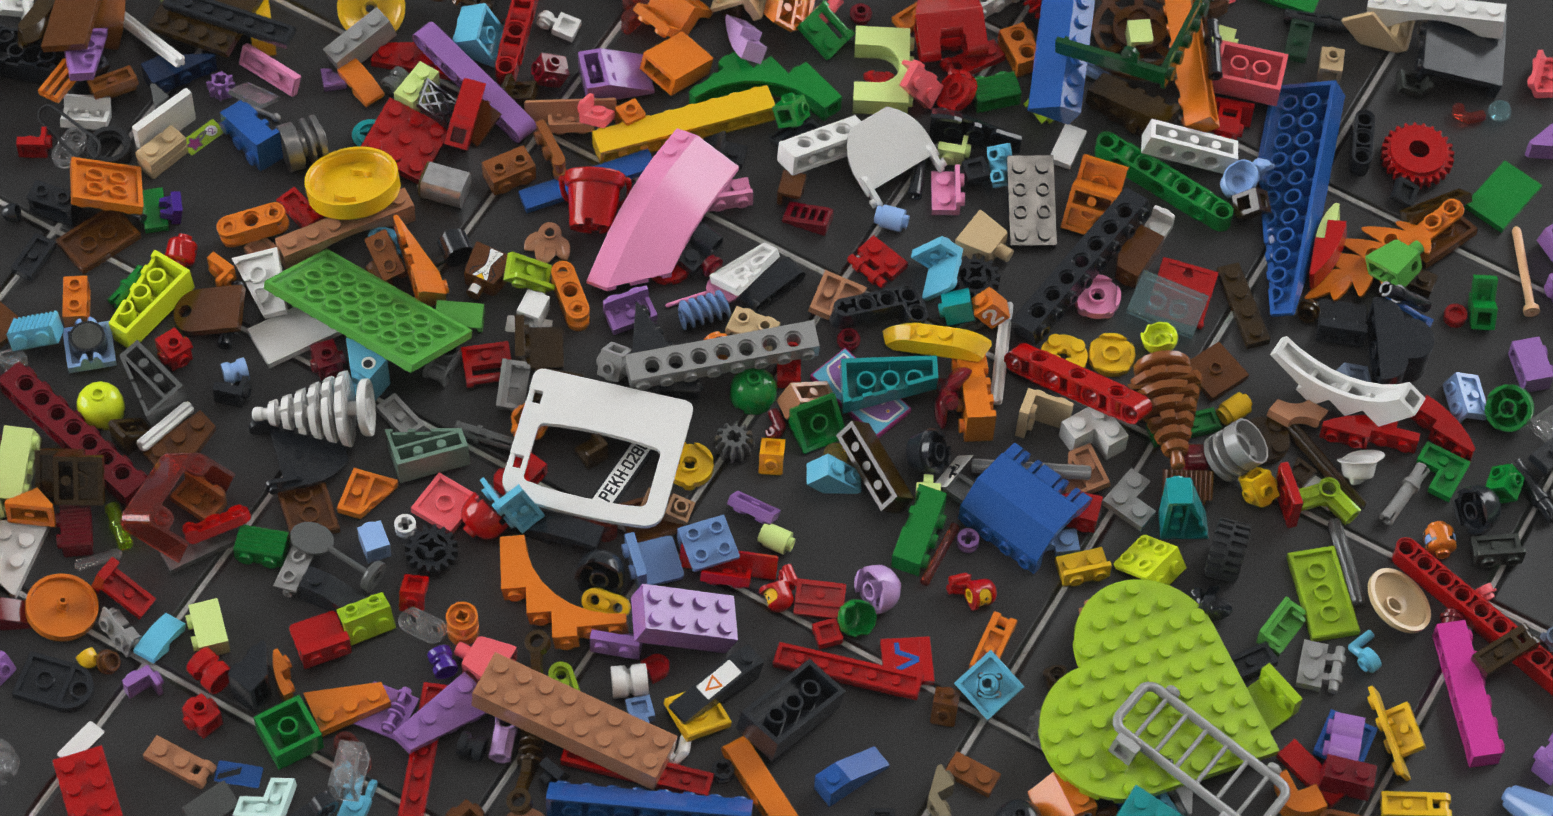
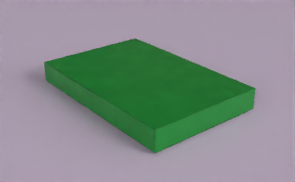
[1464,160,1543,233]

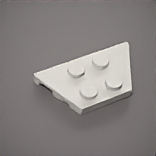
[0,520,51,599]

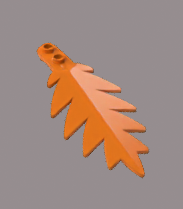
[1305,199,1464,301]

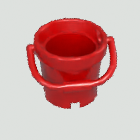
[558,166,632,234]

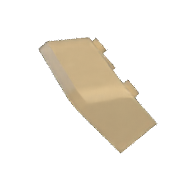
[1341,11,1415,53]

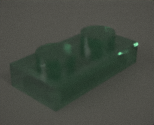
[1284,18,1315,64]

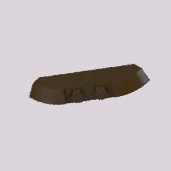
[18,0,55,49]

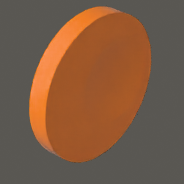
[25,574,99,641]

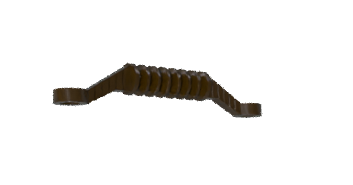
[506,630,551,816]

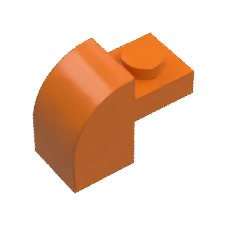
[1274,770,1328,816]

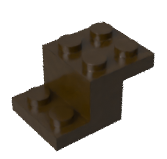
[35,448,105,505]

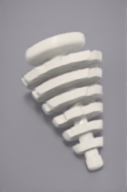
[252,370,376,447]

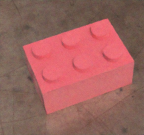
[1212,40,1289,106]

